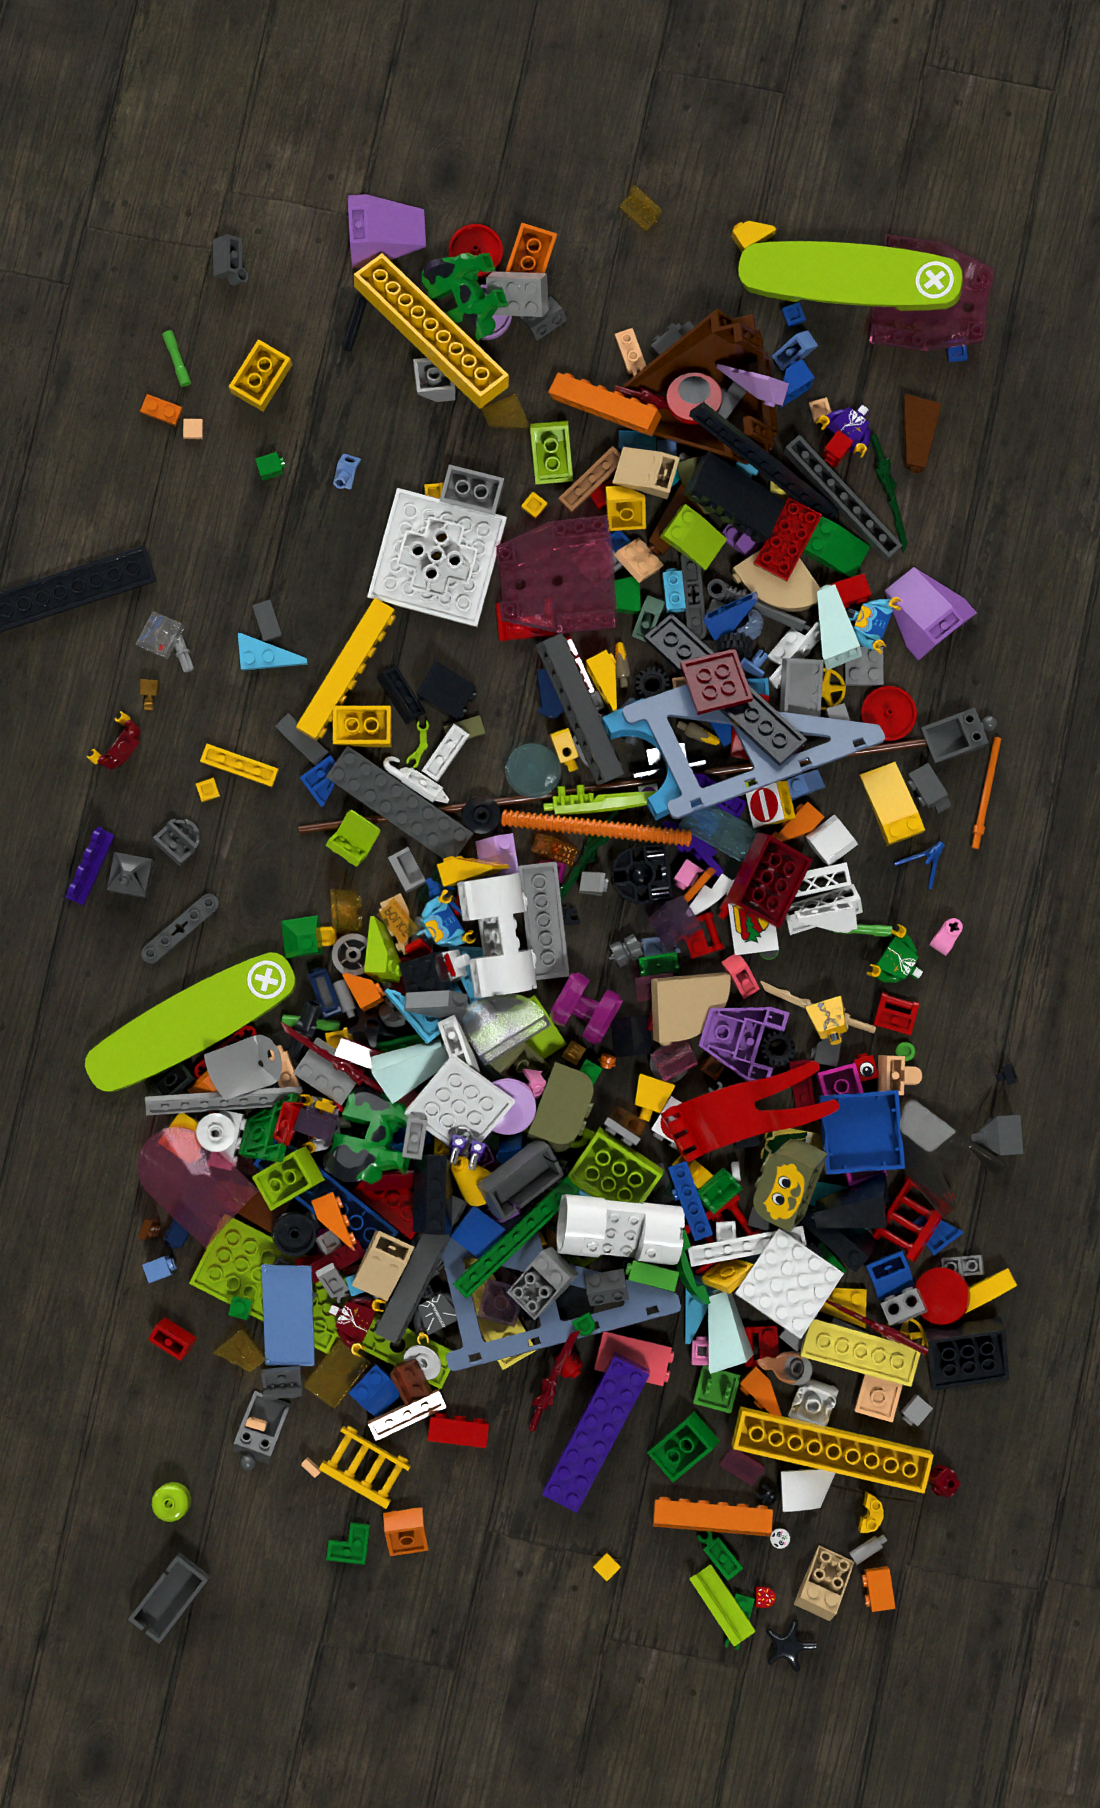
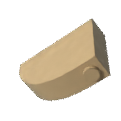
[732,550,820,612]
[651,972,731,1045]

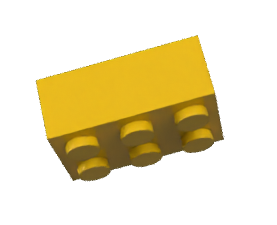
[229,339,292,412]

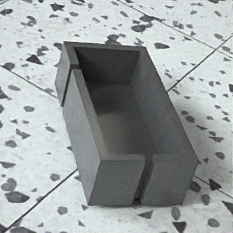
[476,1139,564,1221]
[128,1553,211,1644]

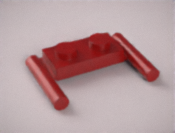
[496,598,556,642]

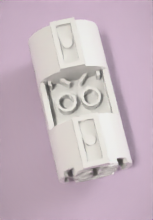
[457,873,537,998]
[556,1194,685,1265]

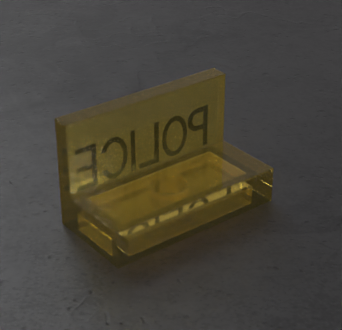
[619,185,662,232]
[377,898,419,944]

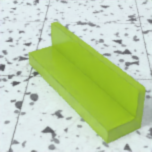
[689,1565,756,1646]

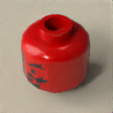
[554,1350,583,1379]

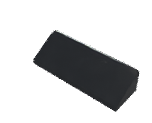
[377,665,426,725]

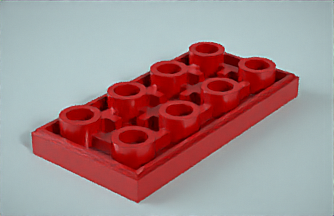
[753,497,822,582]

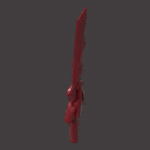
[614,385,669,410]
[281,1022,385,1094]
[825,1299,929,1356]
[529,1330,581,1432]

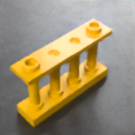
[319,1425,411,1509]

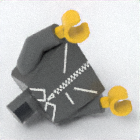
[413,1285,457,1345]

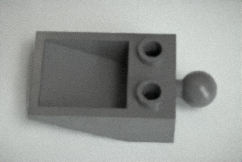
[921,707,997,763]
[232,1391,291,1471]

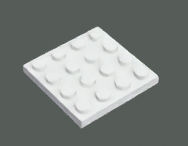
[404,1054,515,1158]
[735,1229,844,1339]

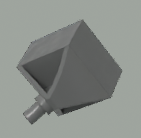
[107,852,155,899]
[971,1115,1024,1156]

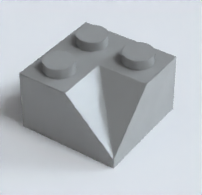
[413,358,455,402]

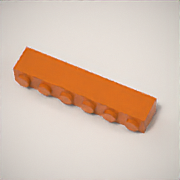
[548,373,661,437]
[653,1497,773,1537]

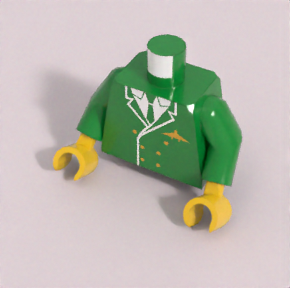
[867,924,923,983]

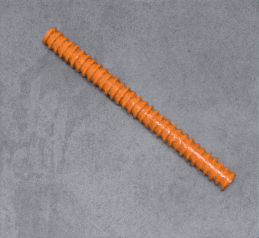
[501,810,692,847]

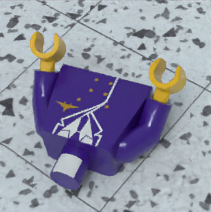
[815,405,871,458]

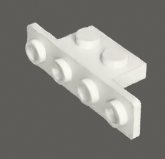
[768,622,821,689]

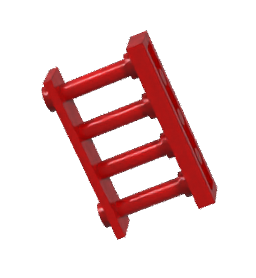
[873,1170,955,1263]
[682,1194,762,1275]

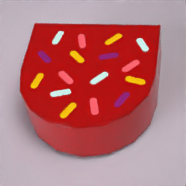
[756,1586,776,1608]

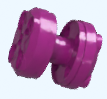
[549,972,623,1044]

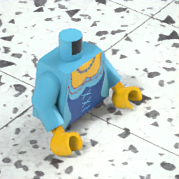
[847,597,903,654]
[415,889,477,947]

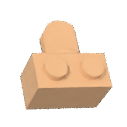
[877,1055,922,1095]

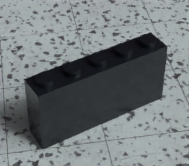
[684,451,785,544]

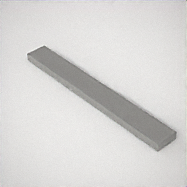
[145,1086,302,1116]

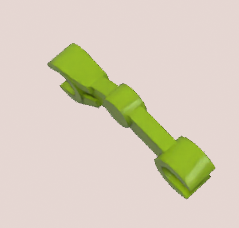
[406,720,429,769]

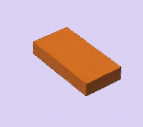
[683,867,716,903]

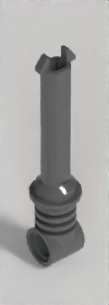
[707,579,811,632]

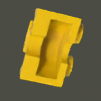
[858,1491,884,1533]

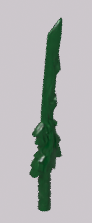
[870,434,908,553]
[560,810,619,901]

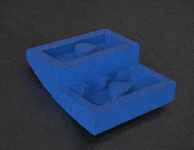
[450,1206,506,1258]

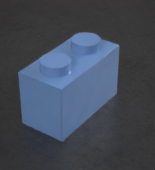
[142,1255,177,1283]

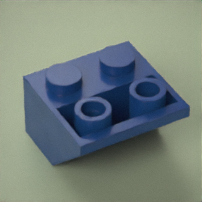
[864,1250,915,1301]

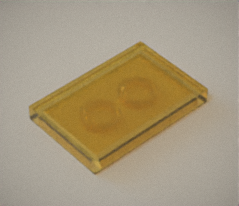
[303,1338,371,1409]

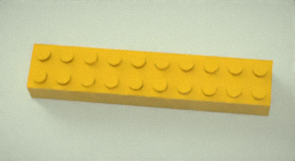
[354,253,509,409]
[731,1406,934,1494]

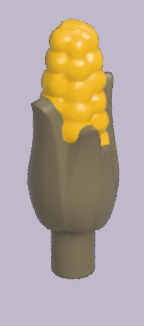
[615,642,630,688]
[677,721,720,745]

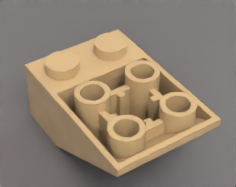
[613,447,680,499]
[351,1231,414,1301]
[794,1545,854,1621]

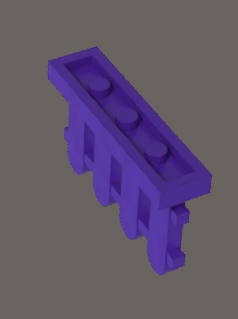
[66,827,115,905]

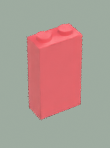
[594,1331,674,1386]

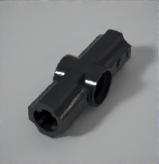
[288,1000,322,1059]

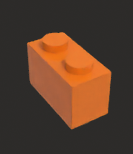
[862,1566,896,1612]

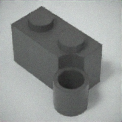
[213,234,248,286]
[650,321,695,357]
[718,381,747,421]
[907,763,951,814]

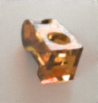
[609,1106,647,1138]

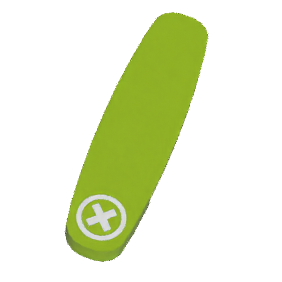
[738,241,963,311]
[85,952,297,1092]

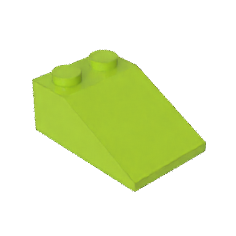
[530,421,573,484]
[660,504,727,570]
[364,916,402,983]
[252,1146,325,1211]

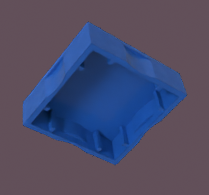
[818,1090,905,1174]

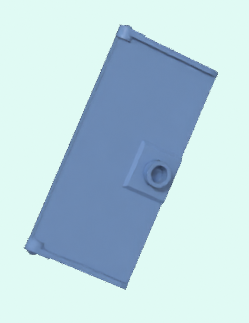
[261,1264,315,1366]

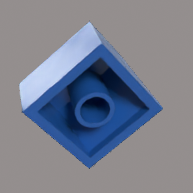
[778,359,815,408]
[349,1363,400,1417]

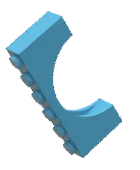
[602,698,695,820]

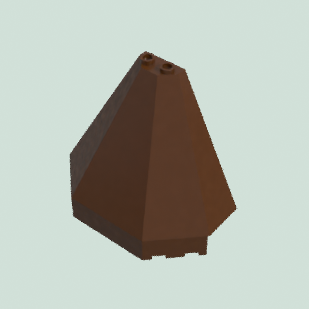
[621,309,778,465]

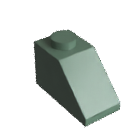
[632,595,665,642]

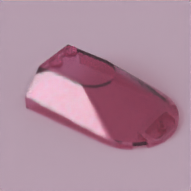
[137,1127,259,1248]

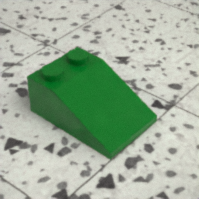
[803,516,870,578]
[647,1411,720,1482]

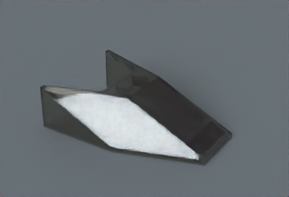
[900,1096,1008,1219]

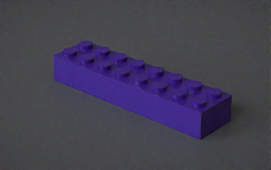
[542,1352,650,1513]

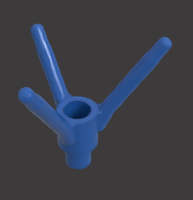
[894,841,945,889]
[425,878,462,915]

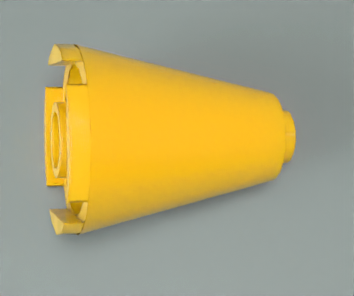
[451,1156,491,1206]

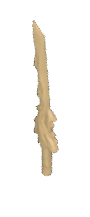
[760,981,876,1034]

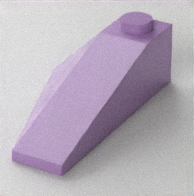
[717,364,789,407]
[476,833,519,877]

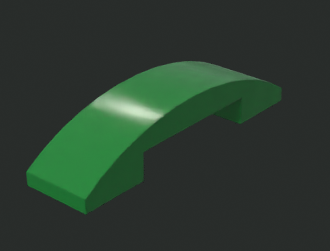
[675,1229,711,1305]

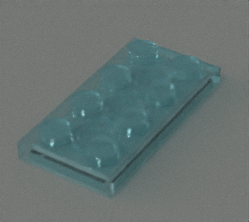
[678,800,761,863]

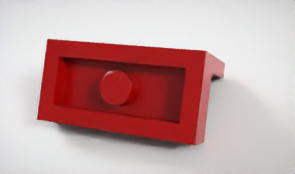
[273,1102,304,1146]

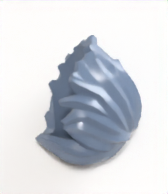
[732,609,764,640]

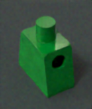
[598,576,641,615]

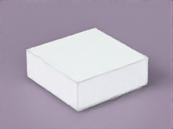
[716,1221,736,1242]

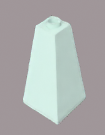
[817,584,862,670]
[370,1039,449,1104]
[708,1289,753,1374]

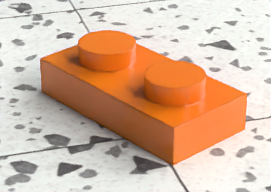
[140,394,183,426]

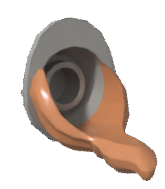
[757,1351,812,1385]

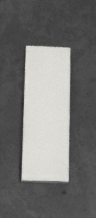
[422,724,470,782]

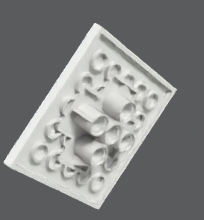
[367,488,507,627]

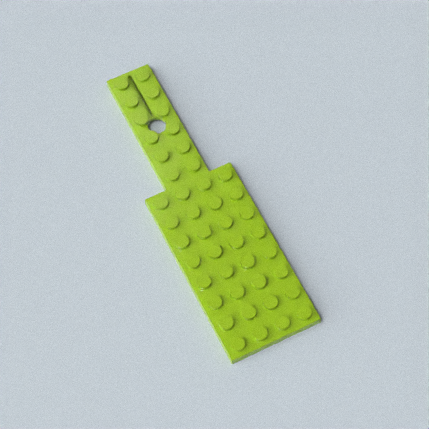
[189,1213,453,1389]

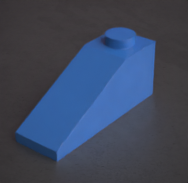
[704,591,758,641]

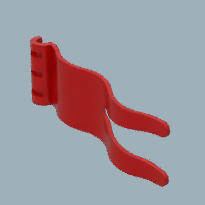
[661,1061,840,1163]

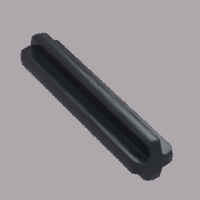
[342,297,367,351]

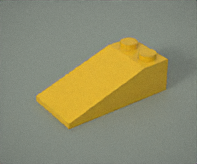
[859,762,925,846]

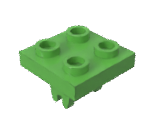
[693,1365,741,1414]

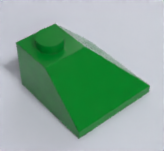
[281,915,323,959]

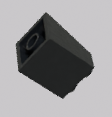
[416,660,477,722]

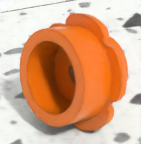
[598,1053,616,1069]

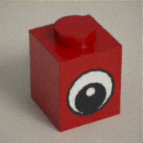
[852,1052,879,1082]

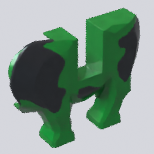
[422,253,509,345]
[326,1086,411,1184]

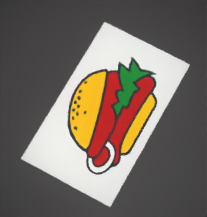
[726,880,779,955]

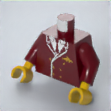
[87,711,141,770]
[328,1296,386,1357]

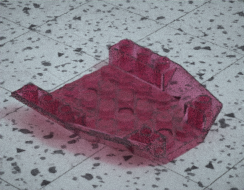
[869,234,994,352]
[496,515,617,634]

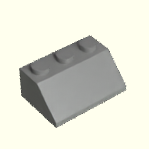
[439,465,505,515]
[293,1037,365,1106]

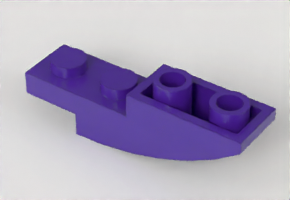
[662,821,724,878]

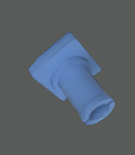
[333,454,361,489]
[740,649,768,678]

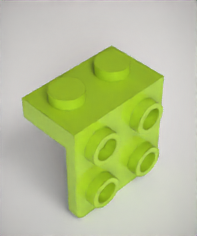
[326,810,380,867]

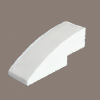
[682,874,733,920]

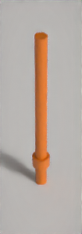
[971,737,1001,849]

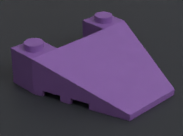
[699,1007,789,1081]

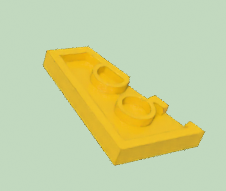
[819,1288,867,1328]

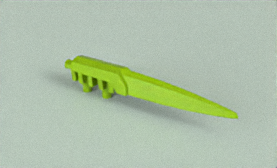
[544,785,657,816]

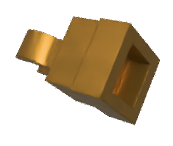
[140,679,160,711]
[562,1040,587,1065]

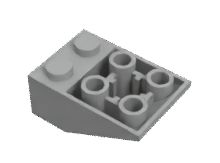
[507,1247,579,1320]

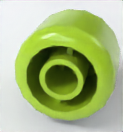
[151,1482,192,1522]

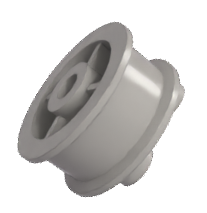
[332,934,368,976]

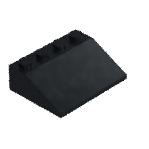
[924,1317,1009,1391]

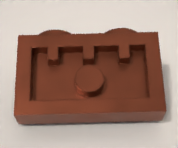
[390,1359,433,1406]

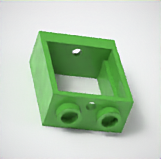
[625,1260,679,1292]

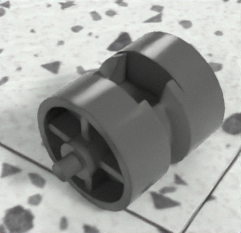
[608,934,645,968]

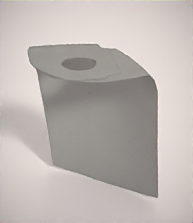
[204,1035,282,1101]

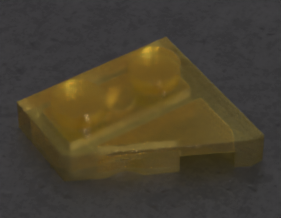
[481,394,530,429]
[213,1329,267,1372]

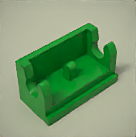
[638,952,679,978]
[697,1167,742,1214]

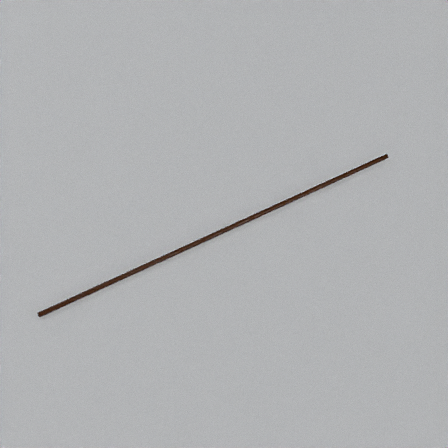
[298,738,928,834]

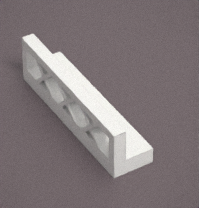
[795,862,852,897]
[785,884,863,935]

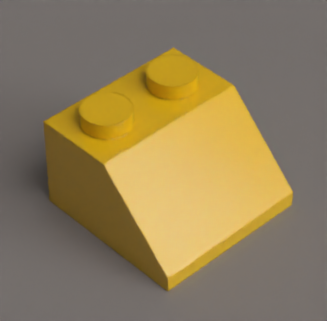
[606,486,646,531]

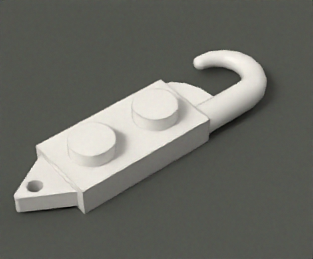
[383,756,449,803]

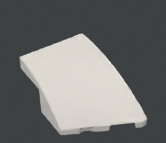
[781,1469,835,1512]

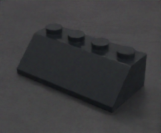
[413,1153,453,1235]

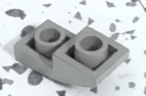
[941,1255,984,1276]

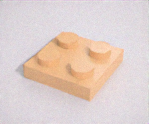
[614,538,664,583]
[854,1374,903,1422]

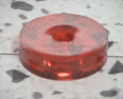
[342,1261,362,1275]

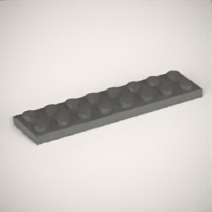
[326,746,474,859]

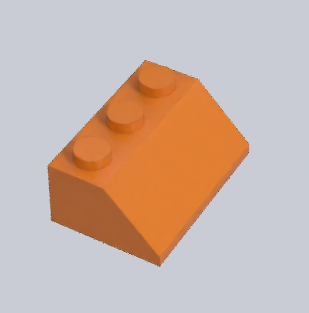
[505,223,558,273]
[342,973,385,1012]

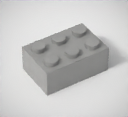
[486,272,549,317]

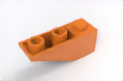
[772,802,824,843]
[311,1192,357,1251]
[739,1366,782,1425]

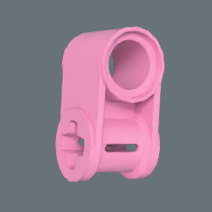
[930,918,963,956]

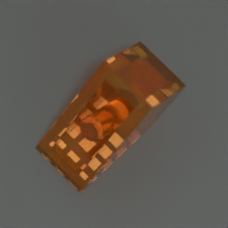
[531,833,578,867]

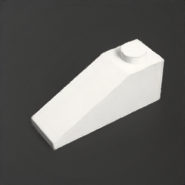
[794,901,857,933]
[437,1014,480,1073]

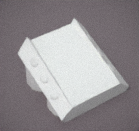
[805,815,858,866]
[788,1378,839,1426]

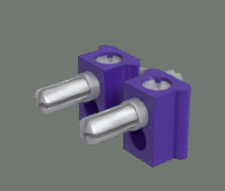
[449,1132,486,1170]

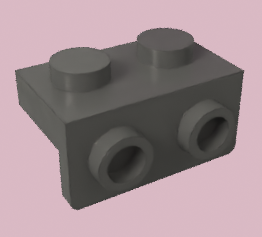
[520,296,567,341]
[585,1269,629,1306]
[261,1366,303,1400]

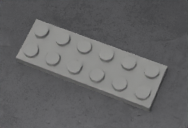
[518,861,570,980]

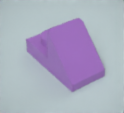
[721,524,761,558]

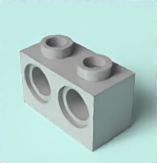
[881,1287,928,1327]

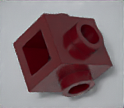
[928,1465,961,1498]

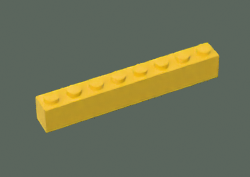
[296,598,396,741]

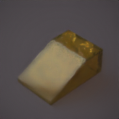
[330,889,363,933]

